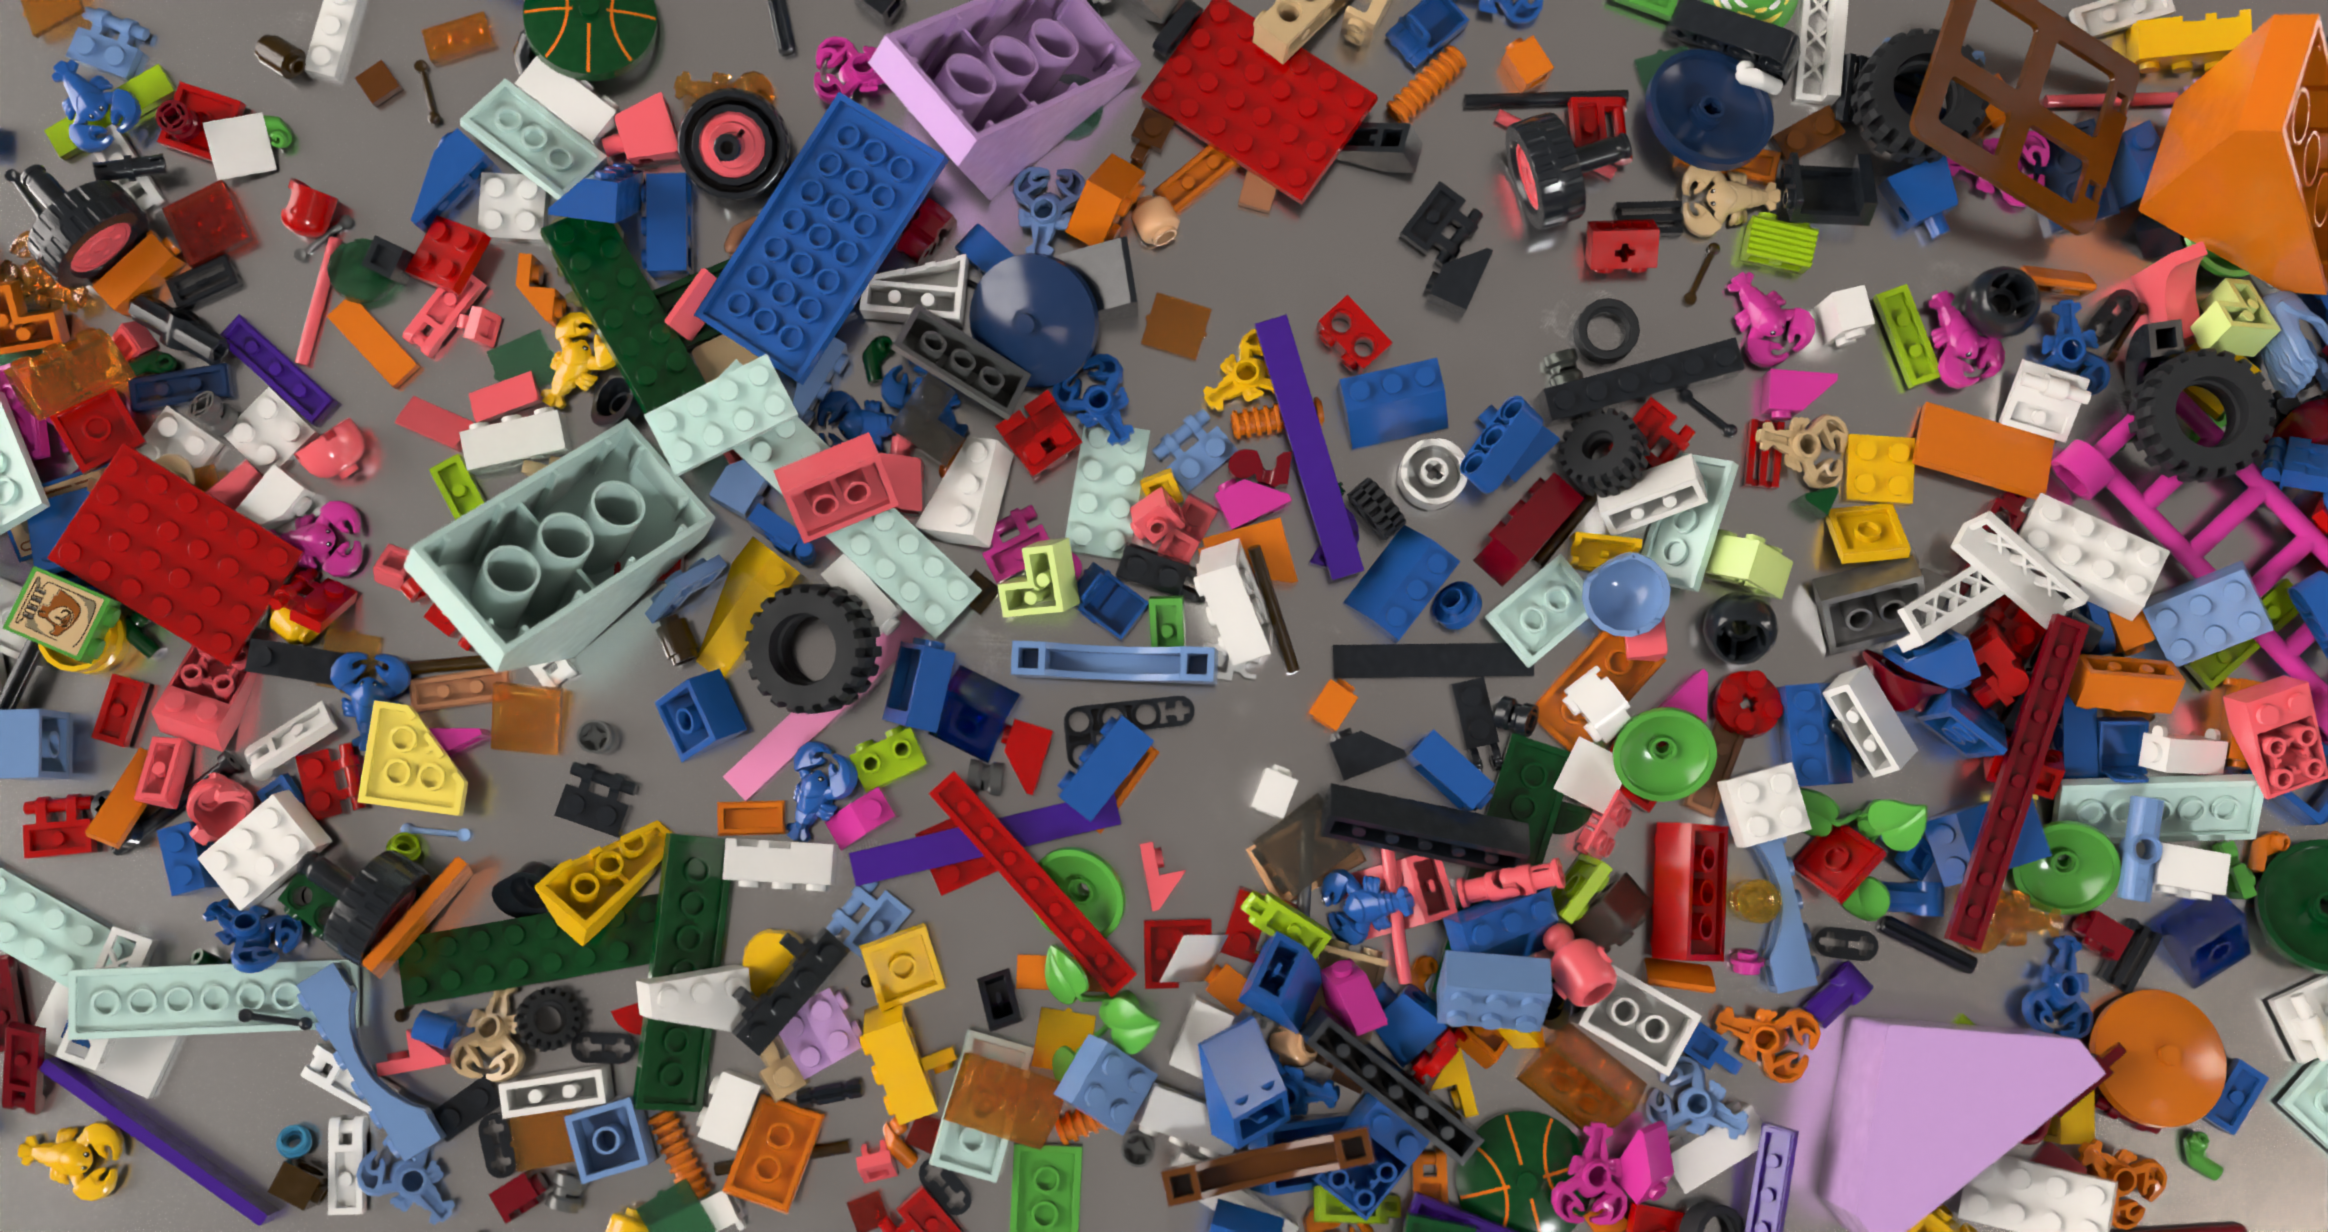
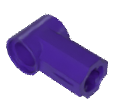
[1802,960,1874,1029]

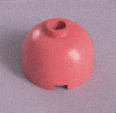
[294,417,365,480]

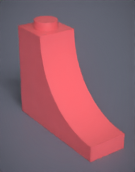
[2131,241,2208,347]

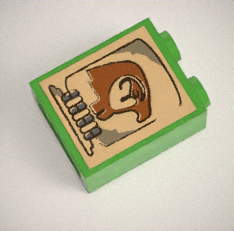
[3,566,121,664]

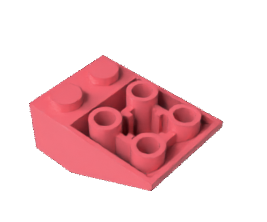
[152,645,257,752]
[2223,675,2328,799]
[1344,855,1458,940]

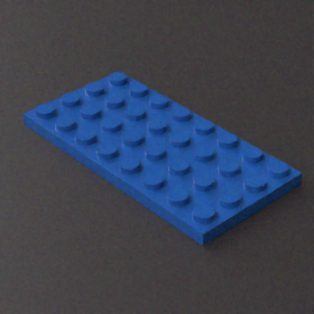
[694,92,949,385]

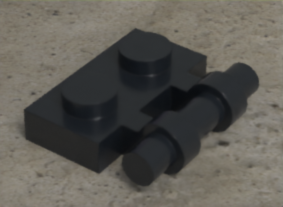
[1399,181,1484,267]
[554,762,638,837]

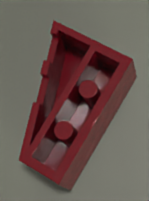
[1472,472,1584,587]

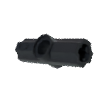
[128,293,230,365]

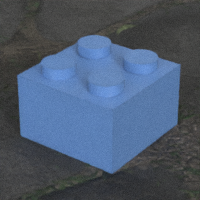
[0,709,70,781]
[1054,1034,1158,1136]
[564,1095,657,1184]

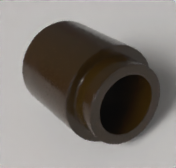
[255,35,306,79]
[655,614,699,666]

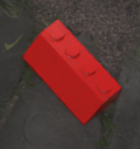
[1650,822,1729,962]

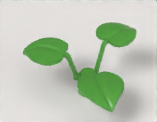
[1799,787,1928,921]
[1045,945,1161,1085]

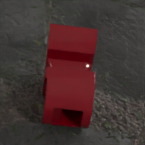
[897,198,957,266]
[1228,449,1292,490]

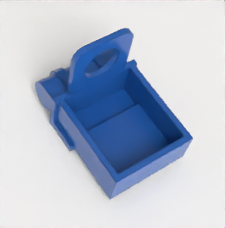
[1385,0,1469,69]
[2261,436,2328,493]
[747,503,817,566]
[1074,562,1149,642]
[2097,717,2149,783]

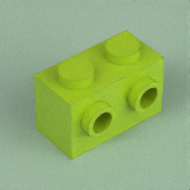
[849,725,930,793]

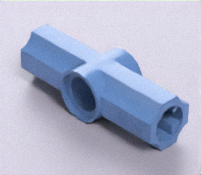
[2117,796,2164,903]

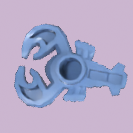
[1013,167,1086,256]
[1645,1056,1749,1140]
[356,1135,456,1225]

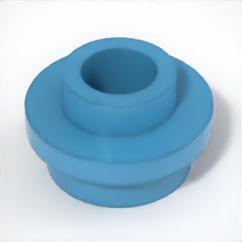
[276,1125,312,1159]

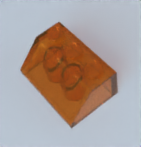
[3,328,136,421]
[1517,1022,1647,1131]
[943,1052,1064,1150]

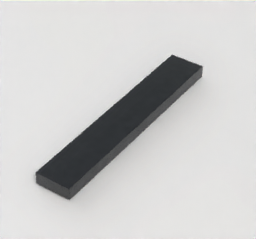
[1332,643,1534,679]

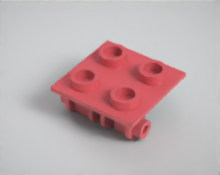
[1576,789,1632,860]

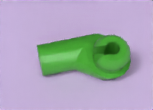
[249,114,292,148]
[2184,1131,2223,1181]

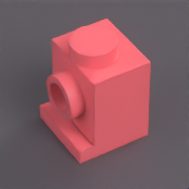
[1130,486,1186,544]

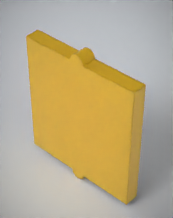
[1031,1007,1096,1070]

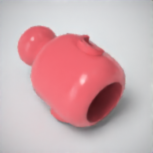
[1543,923,1617,1007]

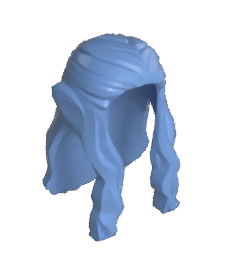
[2260,291,2328,398]

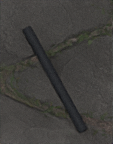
[1464,90,1629,108]

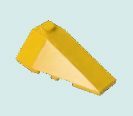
[696,536,806,679]
[535,820,673,947]

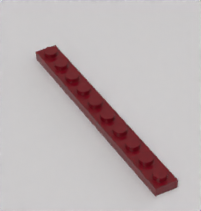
[1944,614,2090,951]

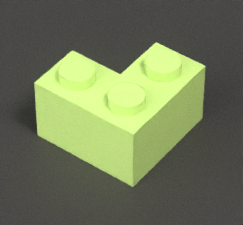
[2190,278,2281,357]
[1704,529,1793,600]
[998,538,1080,618]

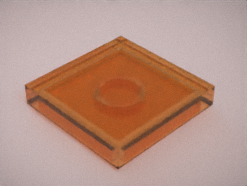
[491,681,563,755]

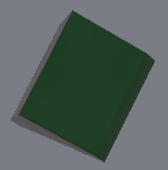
[1796,486,1838,520]

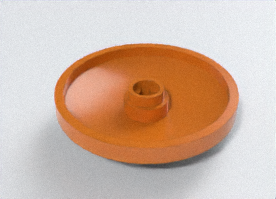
[2089,989,2227,1128]

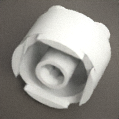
[1397,438,1467,510]
[1562,665,1637,744]

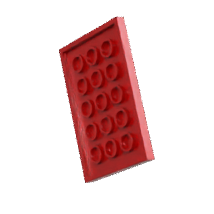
[1141,0,1378,205]
[47,443,305,666]

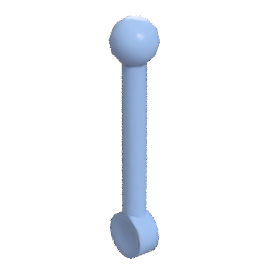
[401,823,472,842]

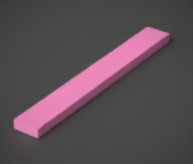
[723,612,927,801]

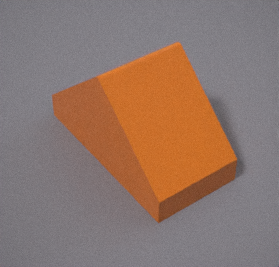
[2138,14,2328,295]

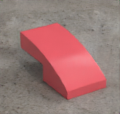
[1157,493,1219,563]

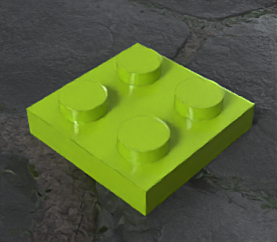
[1551,853,1613,924]

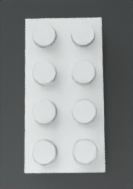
[2010,493,2170,621]
[1958,1155,2118,1232]

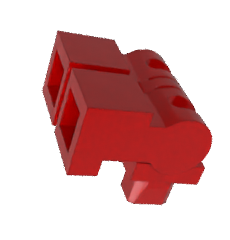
[995,390,1083,477]
[1965,618,2029,710]

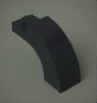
[2125,319,2184,403]

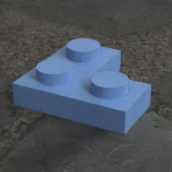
[644,555,727,624]

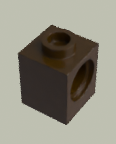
[268,1158,328,1211]

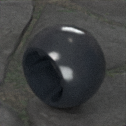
[1965,266,2041,339]
[1703,591,1779,665]

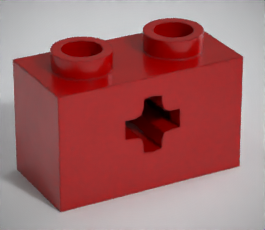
[1585,219,1660,273]

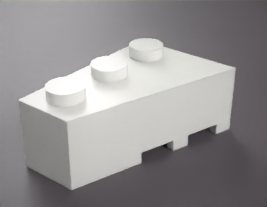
[859,254,969,328]
[914,437,1014,548]
[723,838,838,892]
[636,964,751,1032]

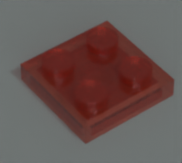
[162,179,254,268]

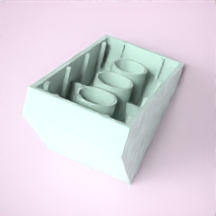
[403,419,716,673]

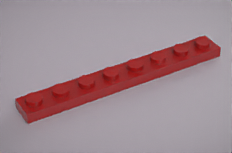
[928,770,1137,998]

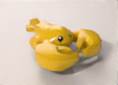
[540,312,616,410]
[1203,329,1275,412]
[17,1121,124,1201]

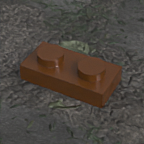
[1769,105,1846,164]

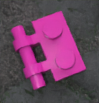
[982,504,1050,584]

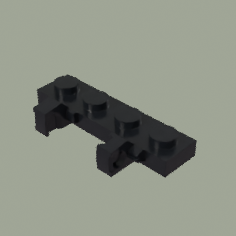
[731,927,851,1056]

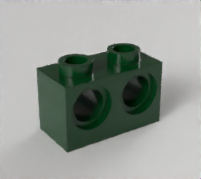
[277,873,338,941]

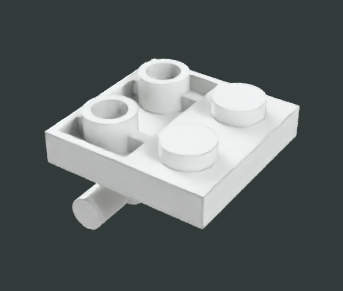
[1999,359,2091,443]
[2267,974,2328,1064]

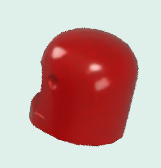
[281,178,338,238]

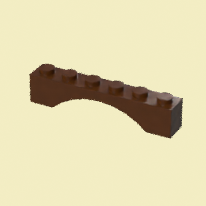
[1161,1124,1376,1207]

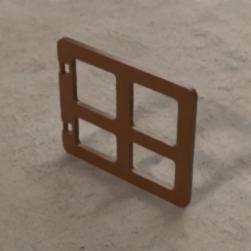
[1909,0,2140,236]

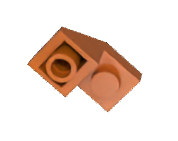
[516,253,567,328]

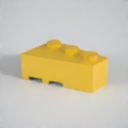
[2125,9,2252,74]
[859,1003,938,1125]

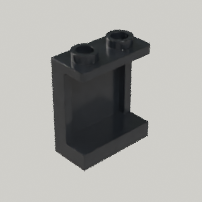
[1780,152,1878,226]

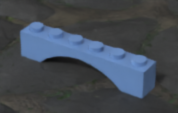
[709,337,849,520]
[1011,640,1218,685]
[1728,822,1820,994]
[296,962,447,1162]

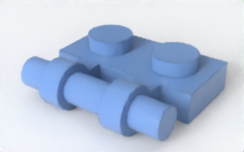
[65,6,150,81]
[1152,408,1239,494]
[826,882,913,961]

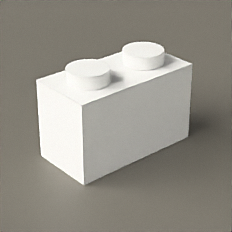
[1814,285,1875,347]
[1249,764,1298,820]
[696,1068,765,1151]

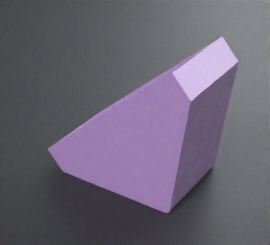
[868,0,1142,200]
[1818,1015,2106,1232]

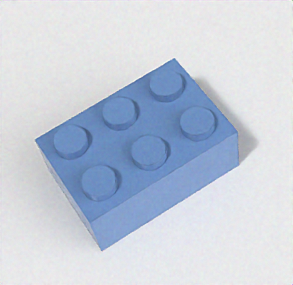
[2142,560,2274,667]
[1437,950,1552,1033]

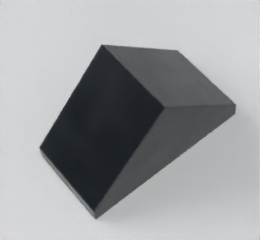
[977,968,1026,1032]

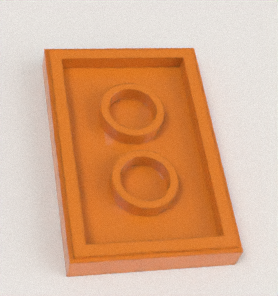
[722,1093,825,1215]

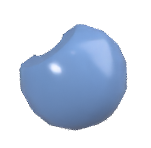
[1582,552,1671,637]

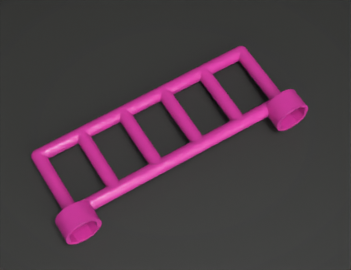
[2050,390,2328,746]

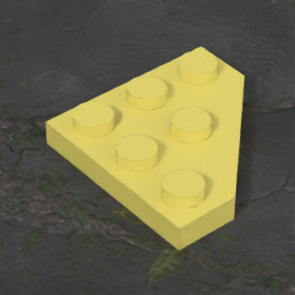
[358,701,468,816]

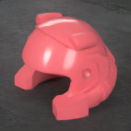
[186,772,254,846]

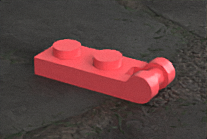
[402,274,487,358]

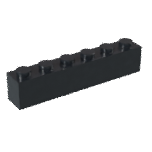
[1537,337,1745,428]
[1321,783,1530,871]
[1299,1005,1484,1166]

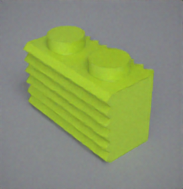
[1740,212,1819,274]

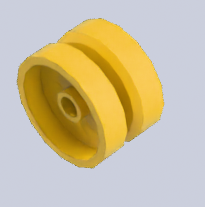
[38,613,130,675]

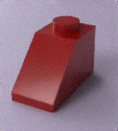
[1001,719,1055,796]

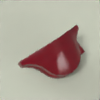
[2264,398,2328,446]
[1862,649,1948,712]

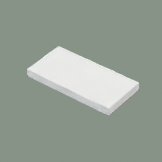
[34,982,183,1099]

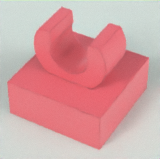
[456,306,502,348]
[856,1140,898,1183]

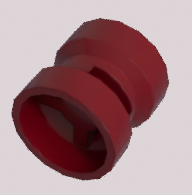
[156,100,201,142]

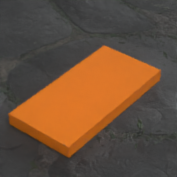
[1912,402,2055,500]
[1534,630,1666,752]
[362,856,474,979]

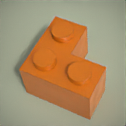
[1065,153,1146,246]
[0,280,71,355]

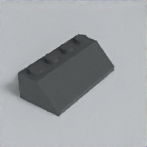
[890,304,1031,420]

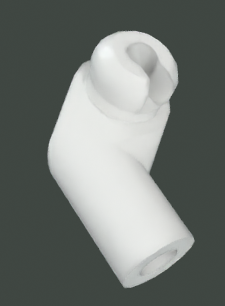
[1735,60,1783,95]

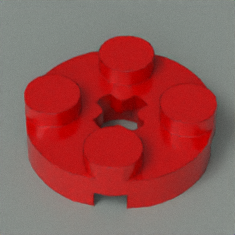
[1713,670,1784,739]
[1410,1025,1468,1085]

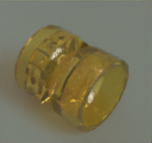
[1726,878,1781,924]

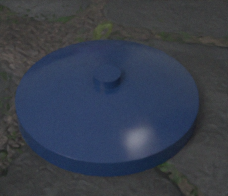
[1645,49,1774,171]
[969,253,1099,388]

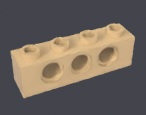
[1253,0,1350,64]

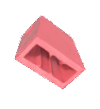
[601,92,680,167]
[879,436,926,515]

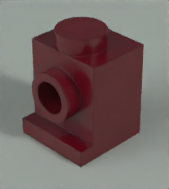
[2072,910,2134,961]
[488,1168,549,1224]

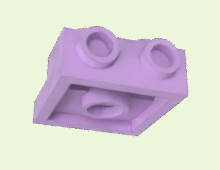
[779,986,863,1080]

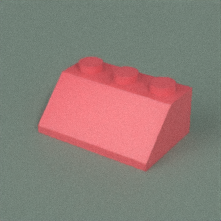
[773,432,899,544]

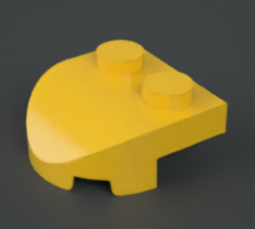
[742,928,803,997]

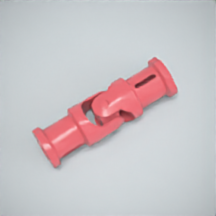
[1457,858,1565,908]

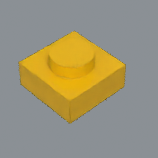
[1140,468,1184,503]
[920,1044,960,1074]

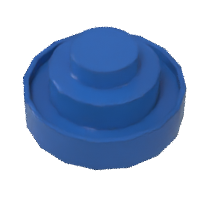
[1433,581,1482,629]

